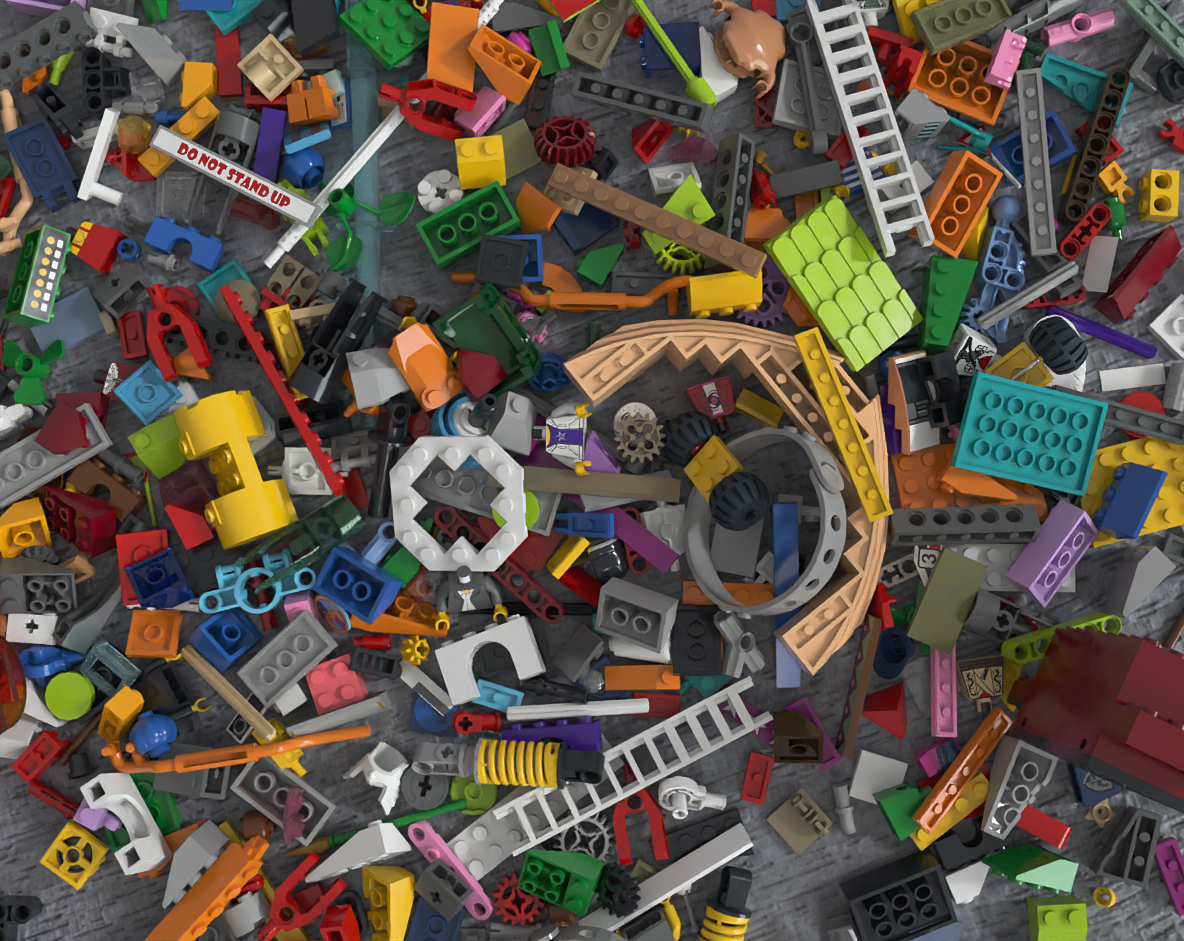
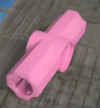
[1040,8,1115,48]

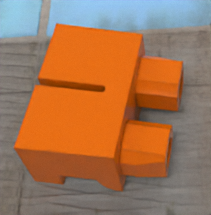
[286,75,340,126]

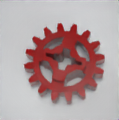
[493,871,545,926]

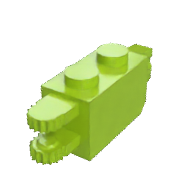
[277,179,330,257]

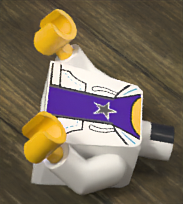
[533,401,592,476]

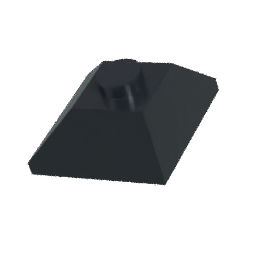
[251,0,297,55]

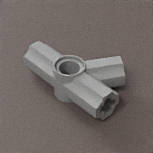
[713,610,765,679]

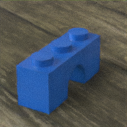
[144,216,225,273]

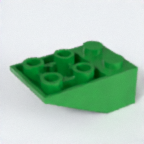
[982,843,1079,894]
[517,849,604,917]

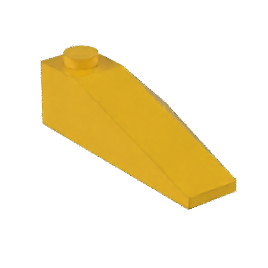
[362,866,415,941]

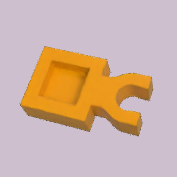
[1097,160,1135,203]

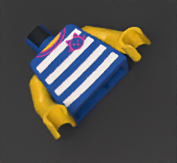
[830,147,898,200]

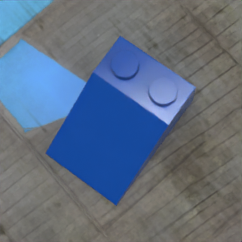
[990,109,1078,187]

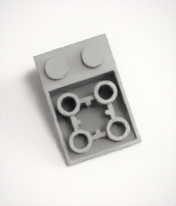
[162,820,230,909]

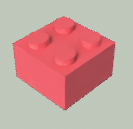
[305,653,369,715]

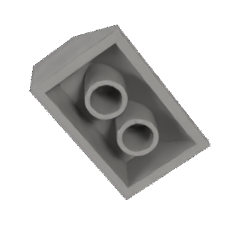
[595,577,678,654]

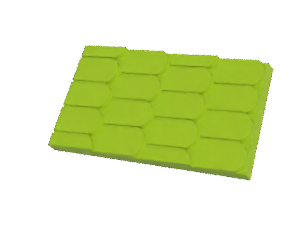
[763,195,923,372]

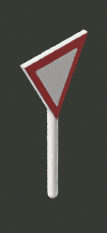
[956,124,1021,189]

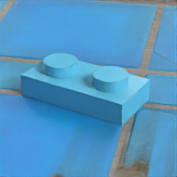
[472,678,525,713]

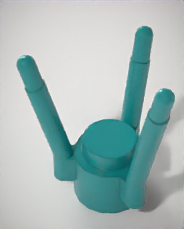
[936,114,993,155]

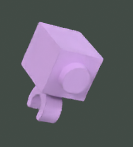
[73,797,123,831]

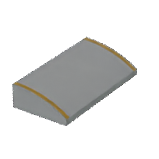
[286,691,393,738]

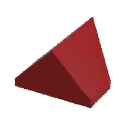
[861,681,907,740]

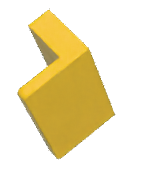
[734,388,784,428]

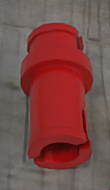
[353,634,391,650]

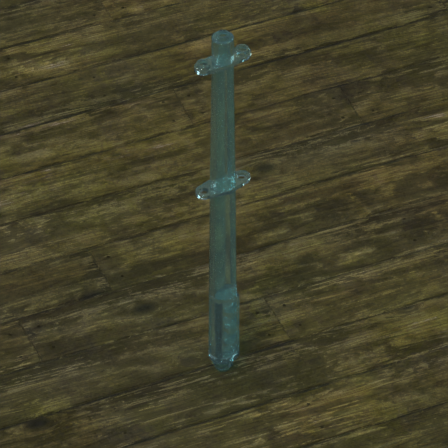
[333,0,403,428]

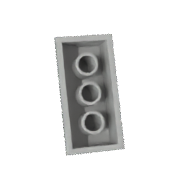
[230,756,337,847]

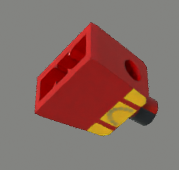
[65,221,127,276]

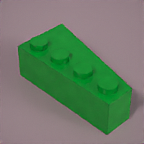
[917,255,978,354]

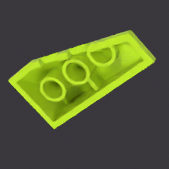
[128,393,219,480]

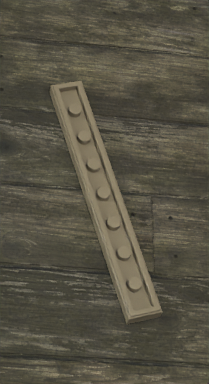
[487,466,681,503]

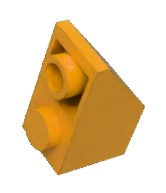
[179,62,218,112]

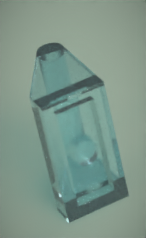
[79,641,142,698]

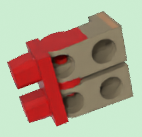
[258,254,322,311]

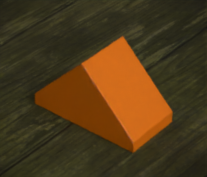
[173,348,214,382]

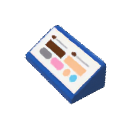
[329,79,353,130]

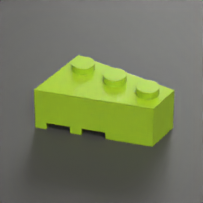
[640,174,715,255]

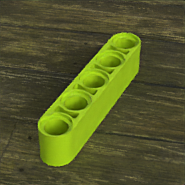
[1001,612,1122,664]

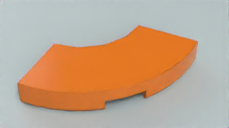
[542,262,585,314]

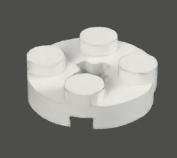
[418,169,464,215]

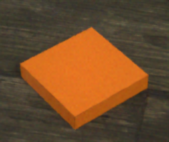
[125,610,183,658]

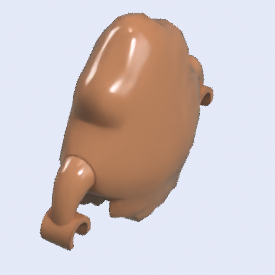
[707,0,787,99]

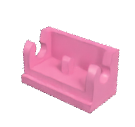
[984,29,1027,90]

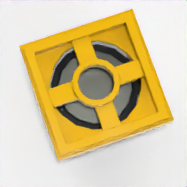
[39,820,110,890]

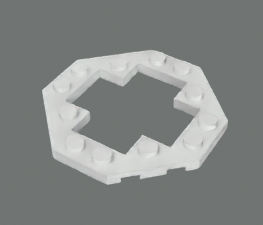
[389,435,528,572]

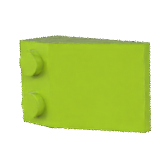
[1027,896,1088,941]

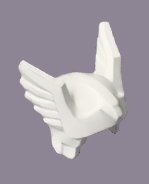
[342,741,409,815]

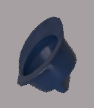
[872,626,915,679]

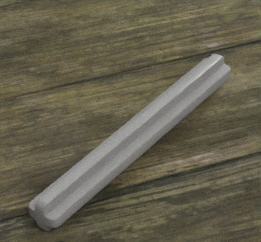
[977,261,1079,330]

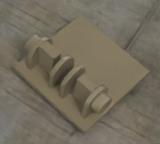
[766,787,833,855]

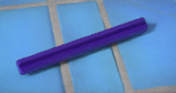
[1045,305,1157,359]

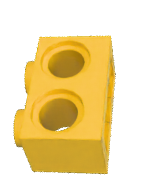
[1137,169,1179,223]

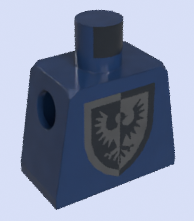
[1065,761,1120,808]

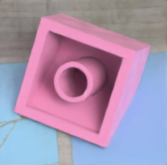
[454,86,506,138]

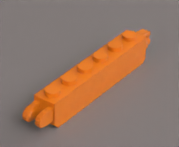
[144,835,269,941]

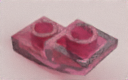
[283,786,305,844]

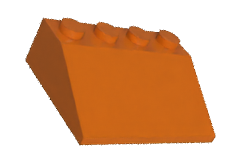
[907,41,1020,126]

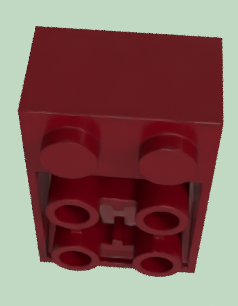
[45,486,116,558]

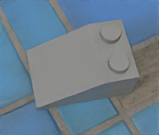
[115,23,188,88]
[1103,546,1176,618]

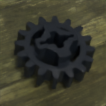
[595,861,641,918]

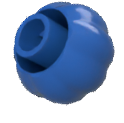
[282,147,326,190]
[129,711,177,758]

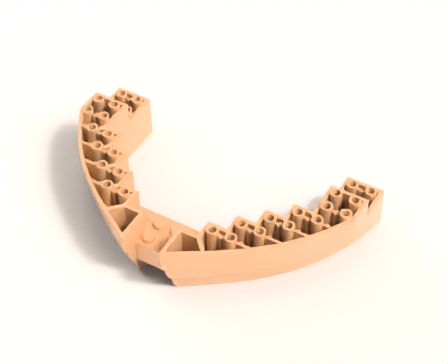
[563,319,889,675]

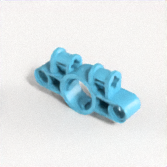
[199,548,319,614]

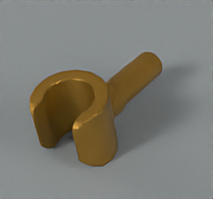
[753,150,776,176]

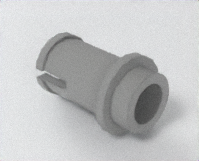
[147,249,180,272]

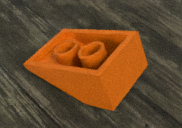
[468,24,542,105]

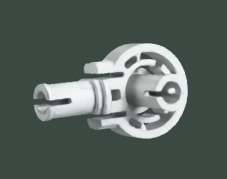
[658,776,726,819]

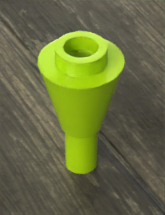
[49,51,75,86]

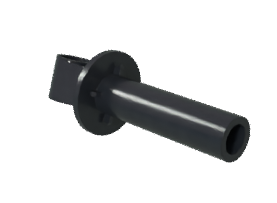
[367,396,413,518]

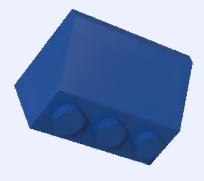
[1092,462,1168,540]
[312,547,403,624]

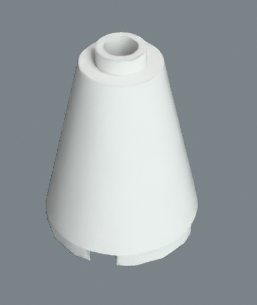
[609,629,673,664]

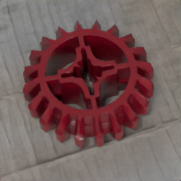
[534,114,596,168]

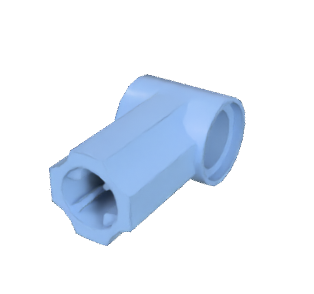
[361,521,398,566]

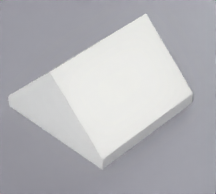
[648,162,701,204]
[0,708,43,759]

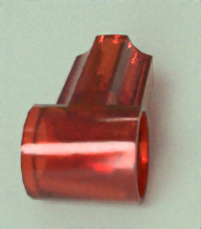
[231,196,281,231]

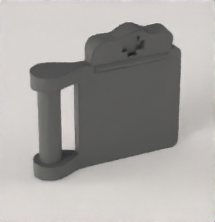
[785,4,856,64]

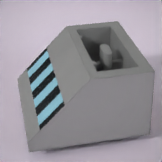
[894,88,951,140]

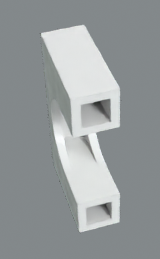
[435,614,547,706]
[80,773,173,875]

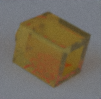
[118,115,151,154]

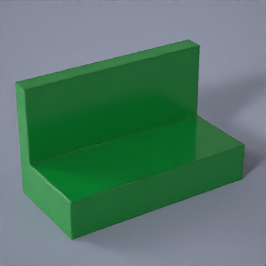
[528,19,570,76]

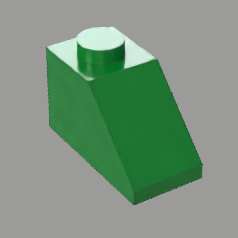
[576,243,625,290]

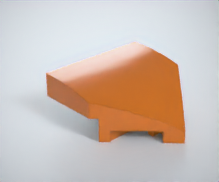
[515,182,562,235]

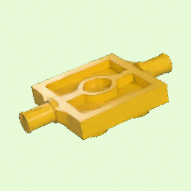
[251,718,307,778]

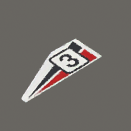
[914,545,942,586]

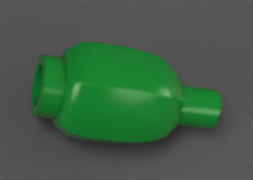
[1104,197,1126,240]

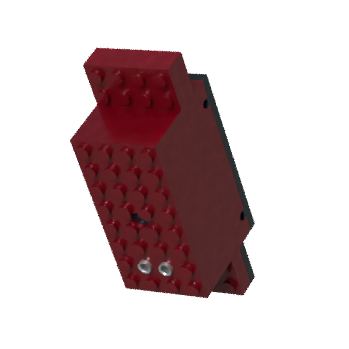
[1006,626,1184,813]

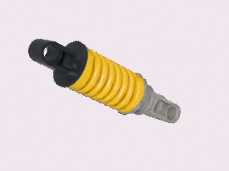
[412,738,605,790]
[698,865,752,941]

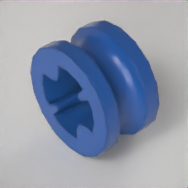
[117,238,142,261]

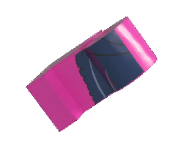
[913,737,962,778]

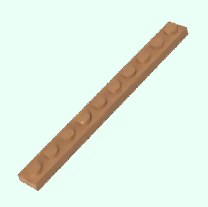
[547,163,767,279]

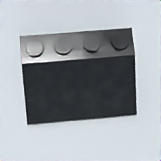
[840,848,958,941]

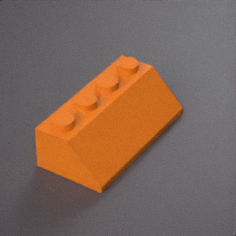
[907,150,1003,258]

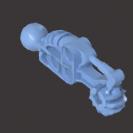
[956,195,1026,345]

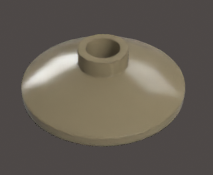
[215,279,261,325]

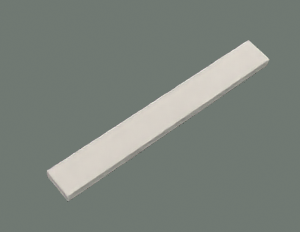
[578,823,754,937]

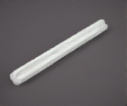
[507,698,649,721]

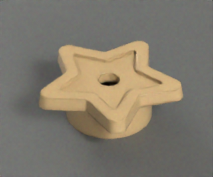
[1084,799,1116,828]

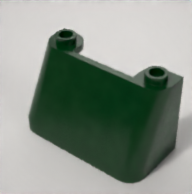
[432,283,542,397]

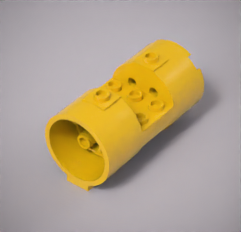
[172,390,299,550]

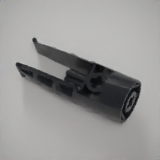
[287,277,388,405]

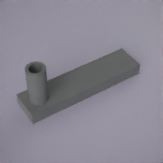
[1124,0,1181,95]

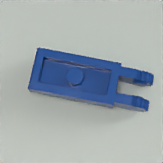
[555,511,614,538]

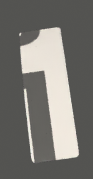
[396,658,453,716]

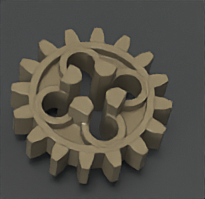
[614,412,666,464]

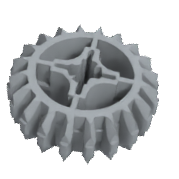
[552,806,616,863]

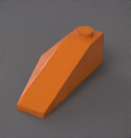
[349,590,450,637]

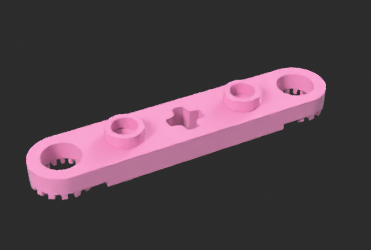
[408,820,494,920]

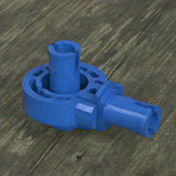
[528,352,572,392]
[18,644,92,687]

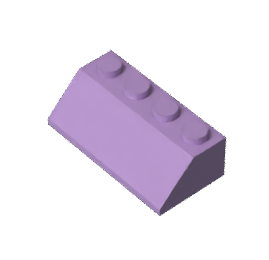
[1005,500,1099,608]

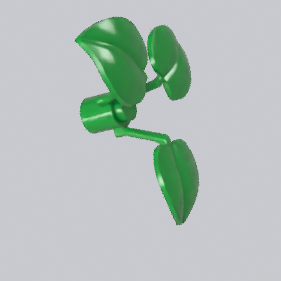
[321,182,415,271]

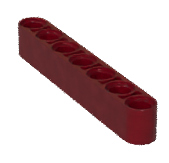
[434,506,565,624]

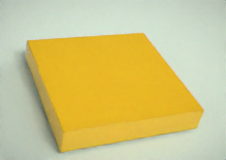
[545,536,590,579]

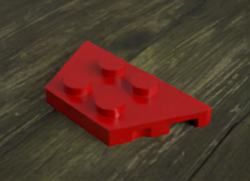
[478,517,565,572]

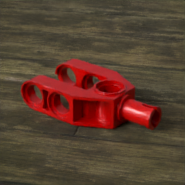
[378,79,477,141]
[146,284,213,383]
[612,766,669,865]
[256,851,348,941]

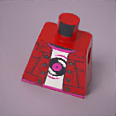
[685,375,735,433]

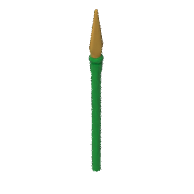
[285,798,467,856]

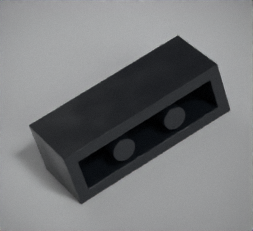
[274,400,353,447]

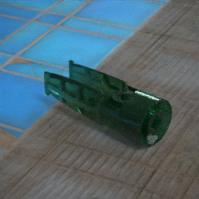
[236,494,364,594]

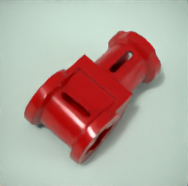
[451,709,501,735]

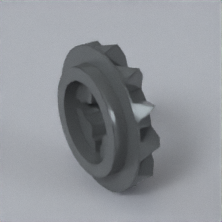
[18,545,59,566]

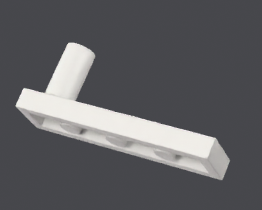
[77,107,123,206]

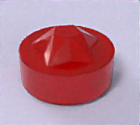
[624,13,646,39]

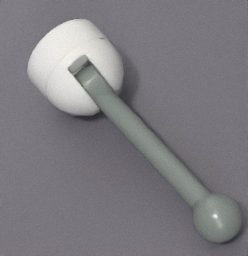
[676,883,700,934]

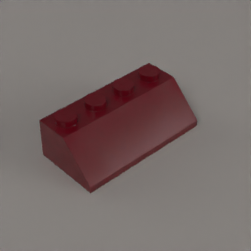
[1093,225,1182,324]

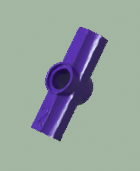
[878,384,904,455]

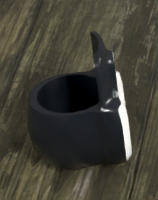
[570,535,629,586]

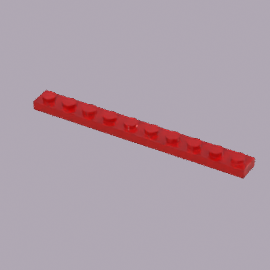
[220,285,345,497]

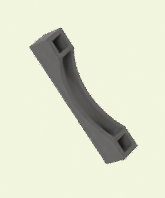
[52,513,159,654]

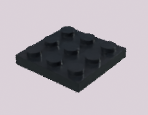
[166,526,250,599]

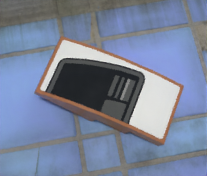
[888,350,941,455]

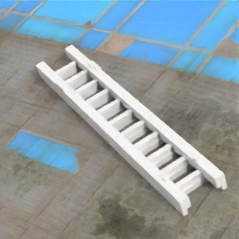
[805,0,935,257]
[493,676,773,856]

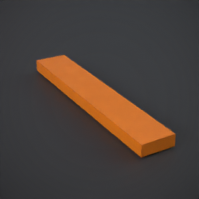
[912,706,1013,835]

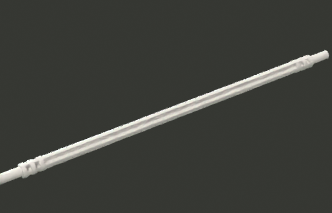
[263,0,504,269]

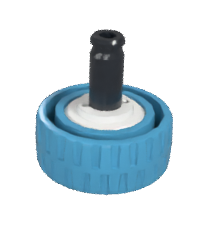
[429,389,505,469]

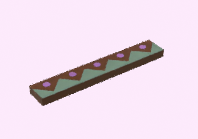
[835,612,882,758]

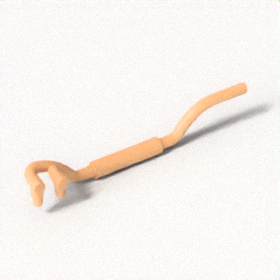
[0,89,34,257]

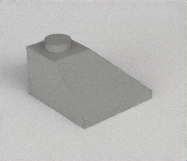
[487,391,537,456]

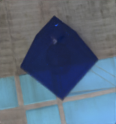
[124,547,195,608]

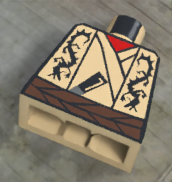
[956,655,1004,712]

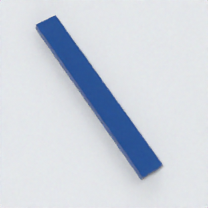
[772,501,800,688]

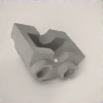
[221,889,271,938]

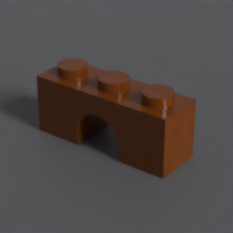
[67,457,147,522]

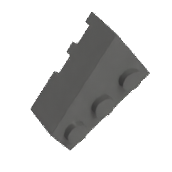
[1089,805,1163,889]

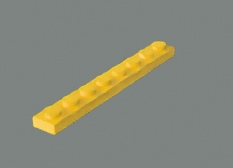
[793,327,893,523]

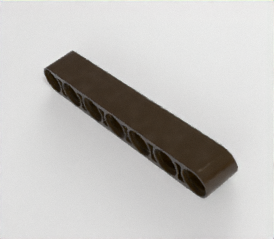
[1057,67,1130,226]

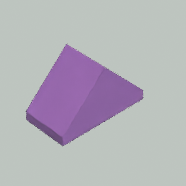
[584,430,621,474]

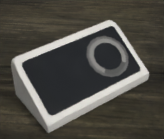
[226,692,269,744]

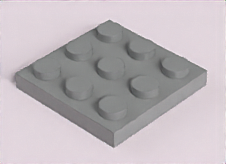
[771,59,849,140]

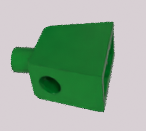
[872,782,932,841]

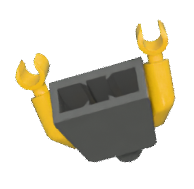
[612,896,681,941]

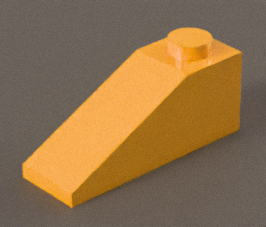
[97,685,144,742]

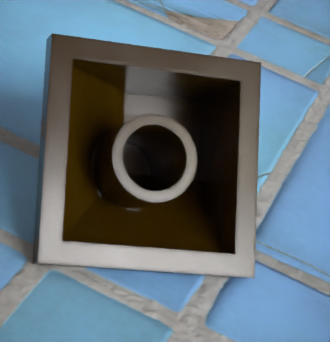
[773,710,824,763]

